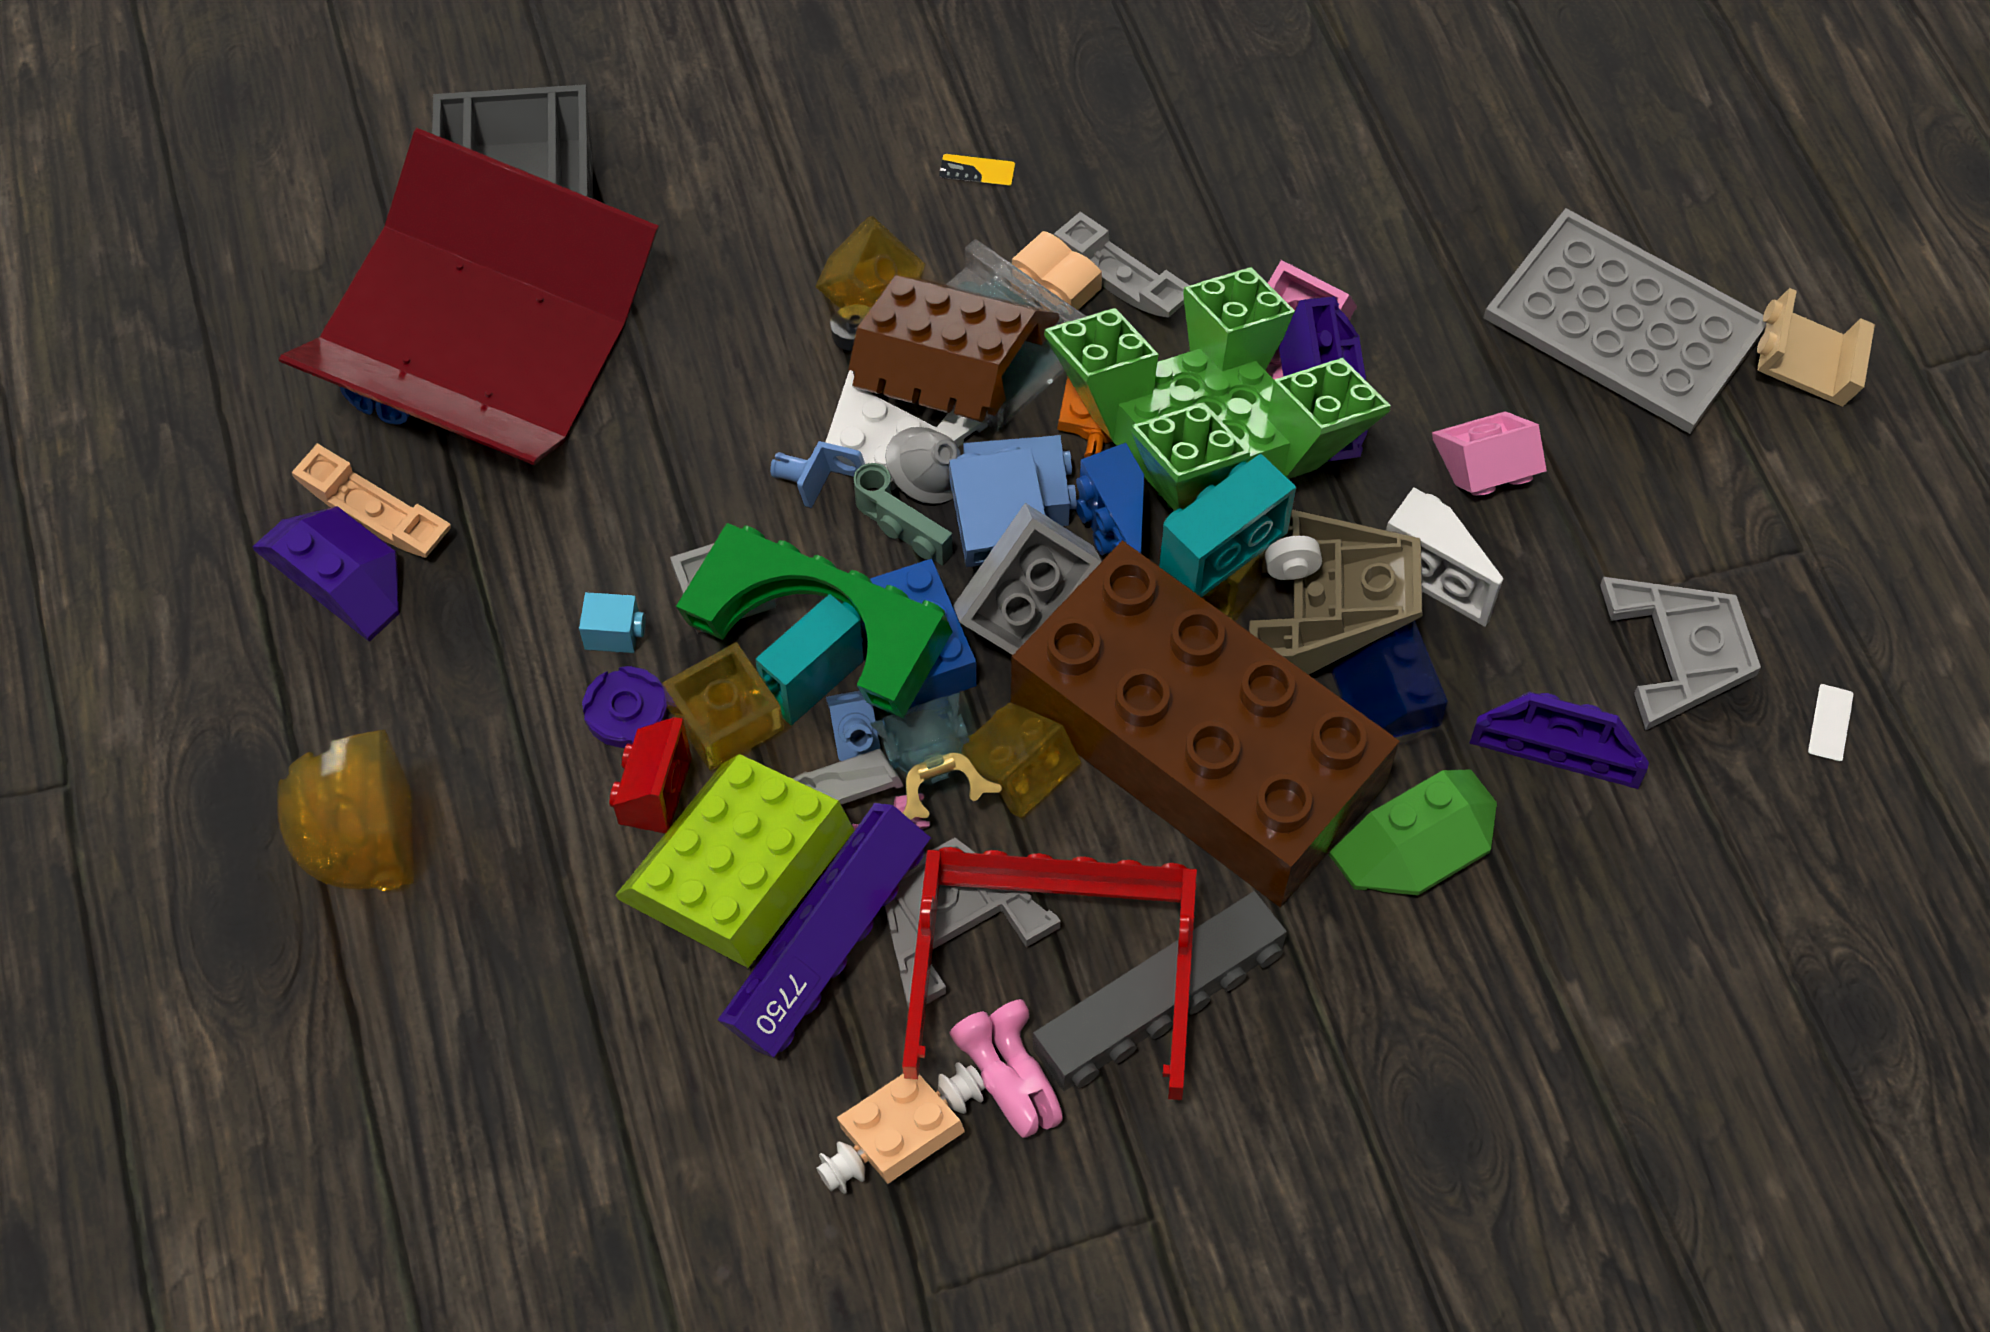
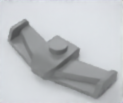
[793,749,903,804]

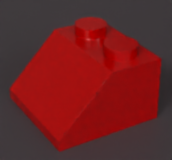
[609,717,692,833]

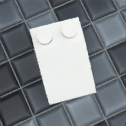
[1386,487,1503,627]

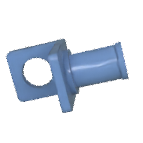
[770,441,865,508]
[826,691,880,761]

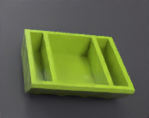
[615,754,855,968]

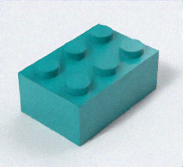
[1159,453,1296,597]

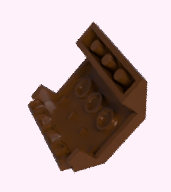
[848,275,1060,422]

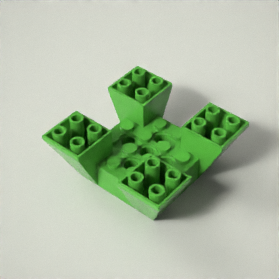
[1044,267,1391,511]

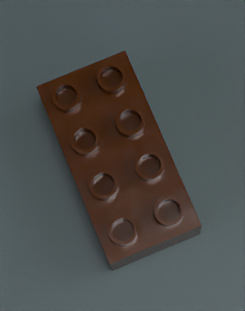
[1011,540,1400,908]

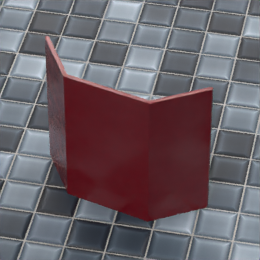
[279,127,659,465]

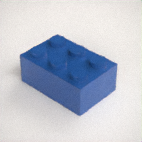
[860,559,976,709]

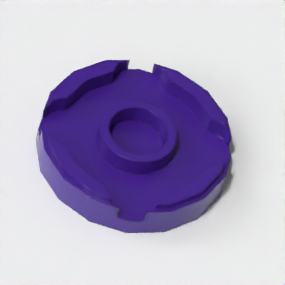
[582,666,669,748]

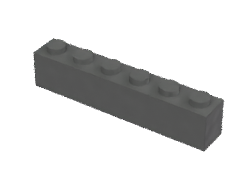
[1033,891,1287,1092]

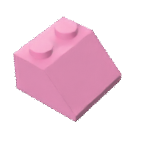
[1432,411,1547,495]

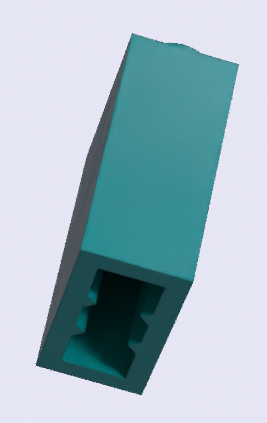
[755,594,864,726]

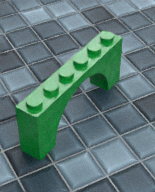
[676,523,953,718]

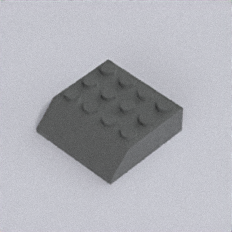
[432,84,593,199]

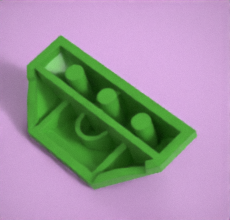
[1329,769,1497,895]

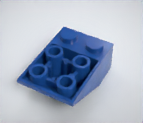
[1076,443,1144,556]

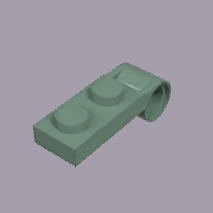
[854,463,953,566]

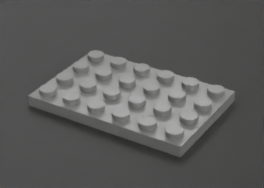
[1483,208,1766,434]

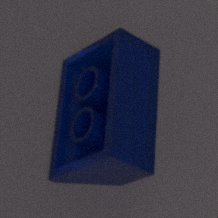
[1329,620,1448,737]

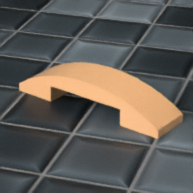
[292,443,451,558]

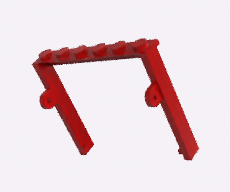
[902,847,1197,1100]

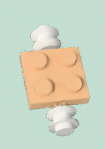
[816,1062,985,1194]

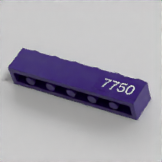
[718,803,931,1057]

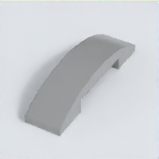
[1054,212,1190,317]

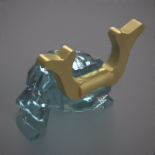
[869,692,1002,820]

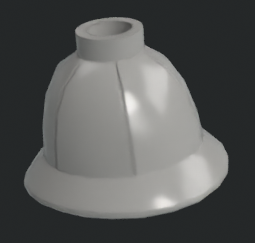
[885,427,961,504]

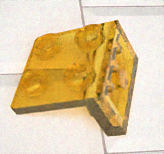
[954,702,1081,818]

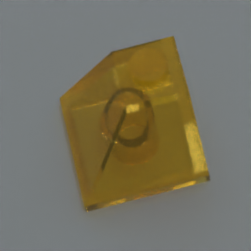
[815,216,925,309]

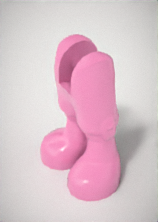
[950,999,1063,1138]

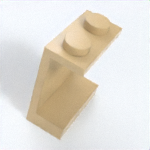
[1757,288,1875,407]

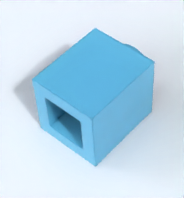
[579,592,646,653]

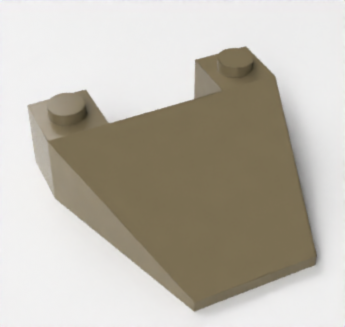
[1249,510,1423,675]

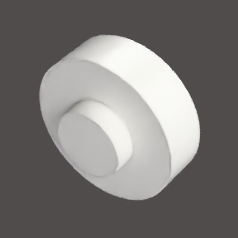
[1265,536,1322,580]

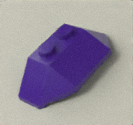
[1279,296,1368,462]
[252,506,399,642]
[1469,691,1649,789]

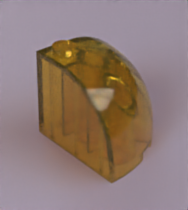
[277,730,414,890]

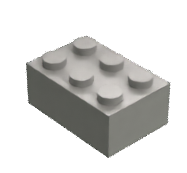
[953,503,1102,655]

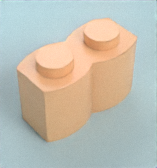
[1012,231,1102,317]

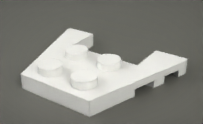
[826,370,990,491]

